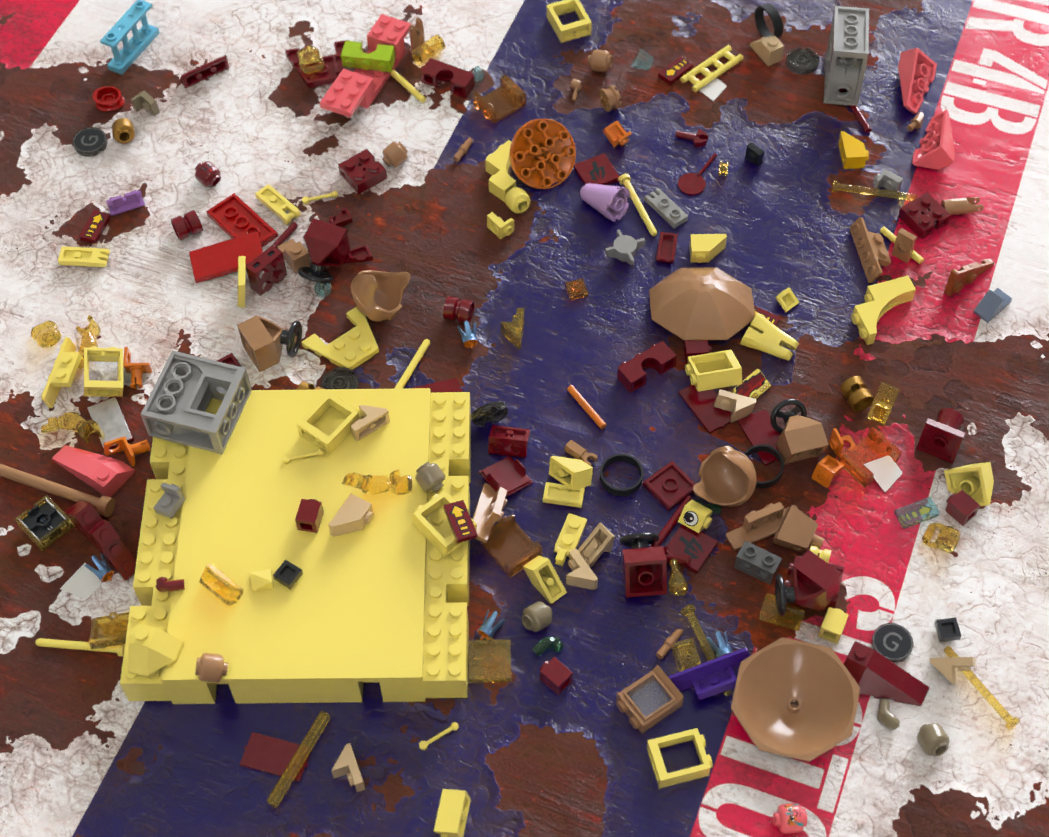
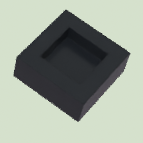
[745,142,764,166]
[273,559,303,589]
[934,617,961,642]

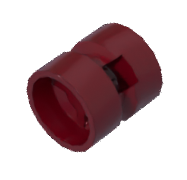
[171,210,203,240]
[443,296,475,324]

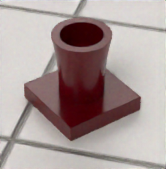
[916,408,965,464]

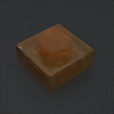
[565,278,588,301]

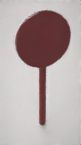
[678,153,717,195]

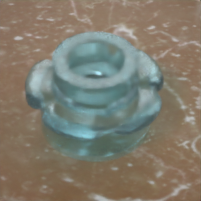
[471,66,486,81]
[314,283,332,297]

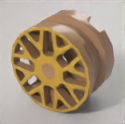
[599,85,622,112]

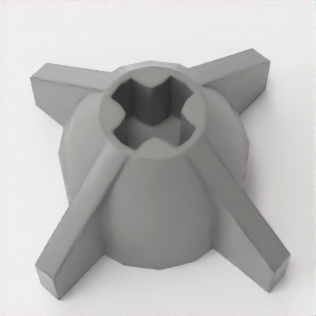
[605,229,645,265]

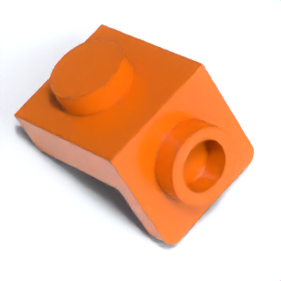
[603,120,632,147]

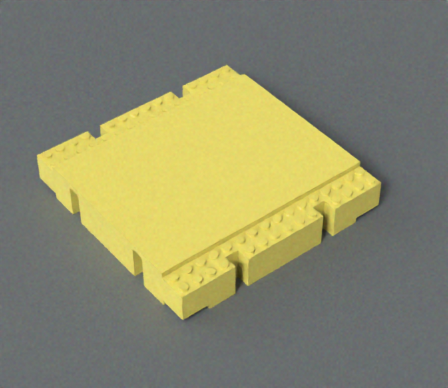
[120,388,471,704]

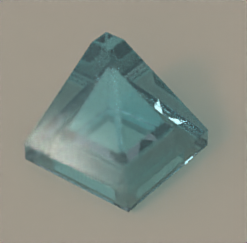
[631,49,654,71]

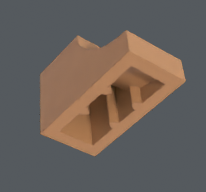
[277,239,311,274]

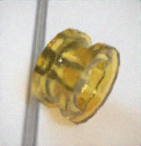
[718,160,729,177]

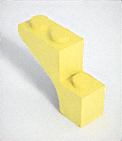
[485,140,516,202]

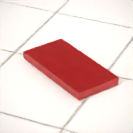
[206,193,278,247]
[189,231,263,283]

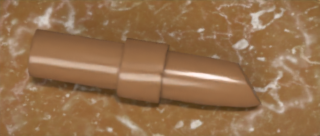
[453,137,473,162]
[656,629,684,659]

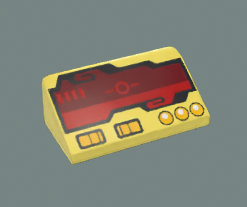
[732,369,771,399]

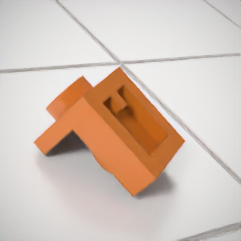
[811,455,844,488]

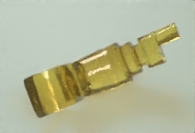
[76,315,101,369]
[41,412,105,444]
[342,470,413,495]

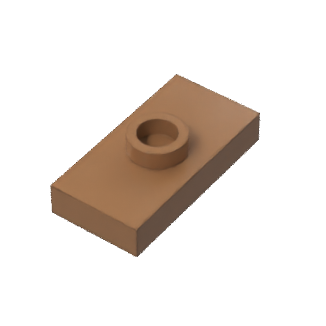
[892,228,917,263]

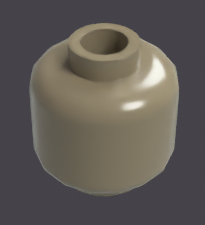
[415,462,445,493]
[521,601,553,632]
[917,723,950,756]

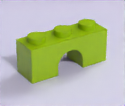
[341,41,396,72]

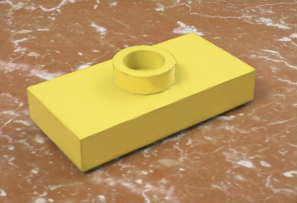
[543,482,585,508]

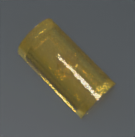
[412,34,445,66]
[199,564,243,606]

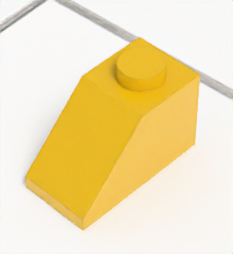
[838,131,869,169]

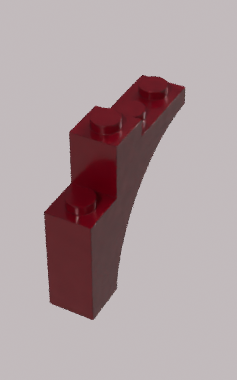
[63,500,136,581]

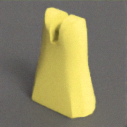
[740,313,799,361]

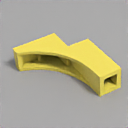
[851,276,916,345]

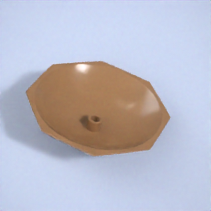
[649,267,755,340]
[731,637,860,762]

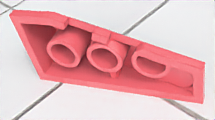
[898,48,937,114]
[912,109,955,170]
[52,445,136,497]

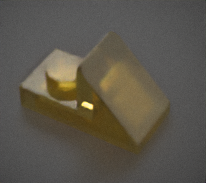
[500,308,525,349]
[867,382,900,425]

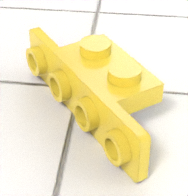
[41,337,82,408]

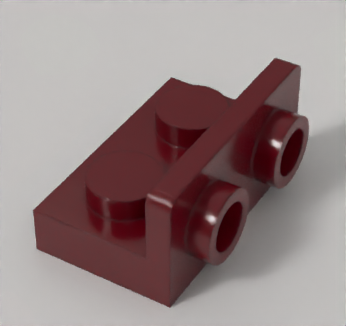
[488,425,530,458]

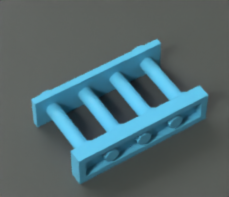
[100,0,160,75]

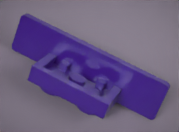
[668,648,750,701]

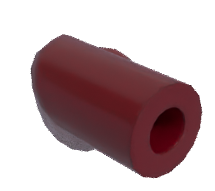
[156,577,185,592]

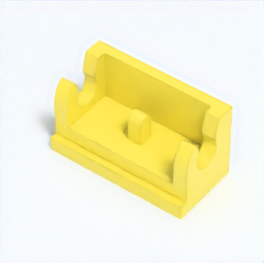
[434,789,471,837]

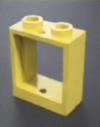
[547,0,592,43]
[84,347,123,397]
[685,350,742,392]
[297,392,360,455]
[412,491,477,557]
[647,728,713,788]

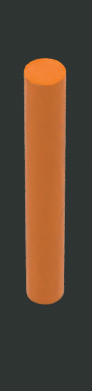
[567,385,607,429]

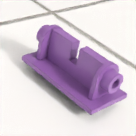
[106,190,145,216]

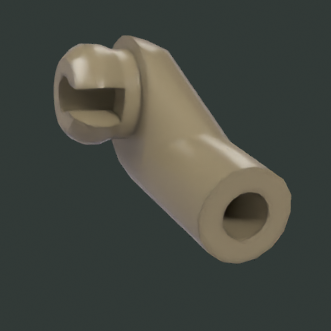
[878,699,900,729]

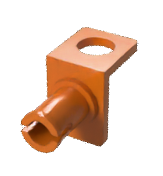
[123,347,152,389]
[103,436,151,467]

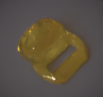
[297,46,324,74]
[31,320,61,348]
[922,523,961,553]
[669,559,688,596]

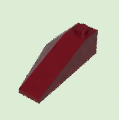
[844,641,930,706]

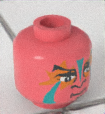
[773,803,807,834]

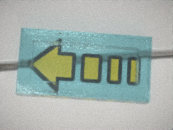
[894,497,940,529]

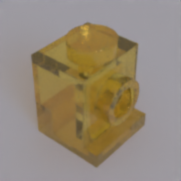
[672,638,701,672]

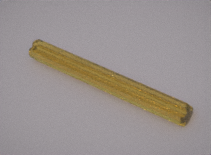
[267,711,330,808]

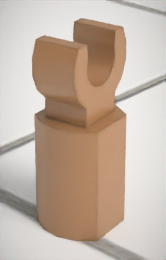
[564,440,598,466]

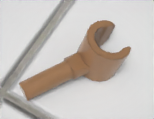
[570,79,581,102]

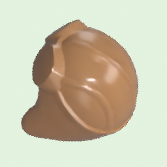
[350,270,411,321]
[693,446,757,507]

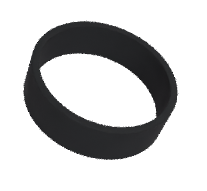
[754,3,783,38]
[744,444,784,488]
[600,454,643,497]

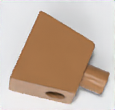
[772,505,824,553]

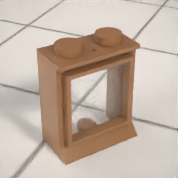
[616,665,684,733]

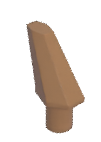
[907,112,924,131]

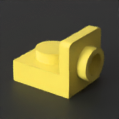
[487,212,514,240]

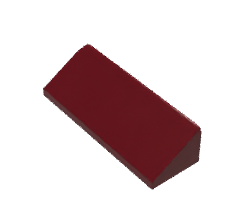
[180,55,229,88]

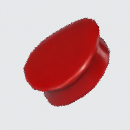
[92,86,125,111]

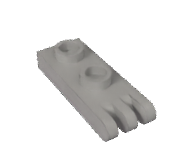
[644,188,688,228]

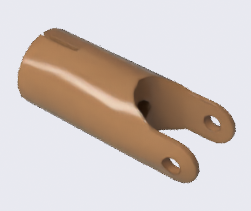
[409,18,425,54]
[941,197,984,215]

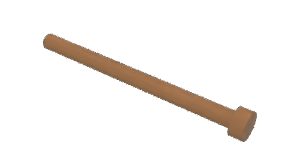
[0,464,115,517]

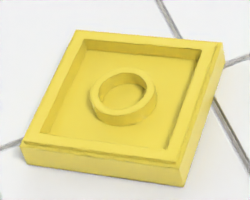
[238,256,245,308]

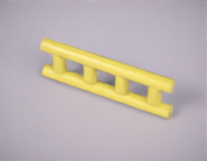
[680,45,743,92]

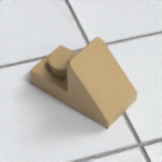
[714,389,756,423]
[351,405,390,441]
[578,523,615,567]
[566,548,598,590]
[930,657,976,684]
[332,743,365,792]

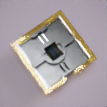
[14,495,74,551]

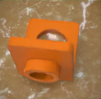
[829,428,857,458]

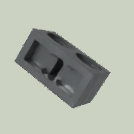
[734,541,782,585]

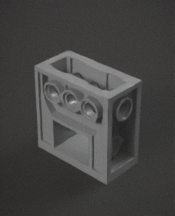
[824,6,869,106]
[141,350,252,454]

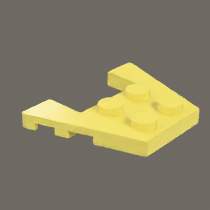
[301,307,379,372]

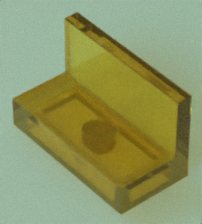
[759,593,806,631]

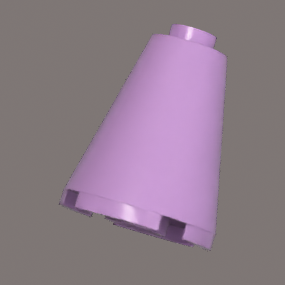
[580,183,630,222]

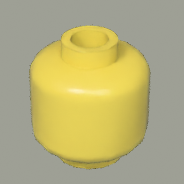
[505,187,531,214]

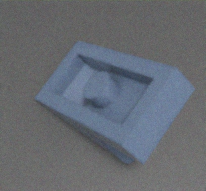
[973,288,1012,323]

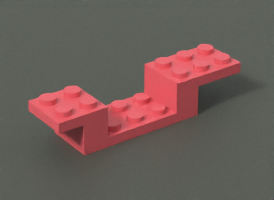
[320,14,411,117]

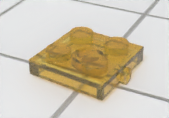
[89,612,129,650]
[469,637,511,683]

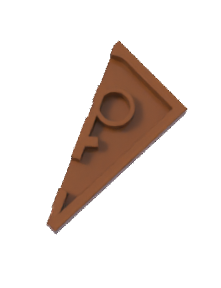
[944,259,995,297]

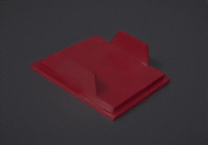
[479,456,533,498]

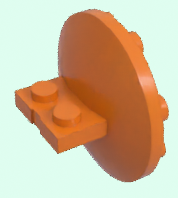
[509,118,576,189]

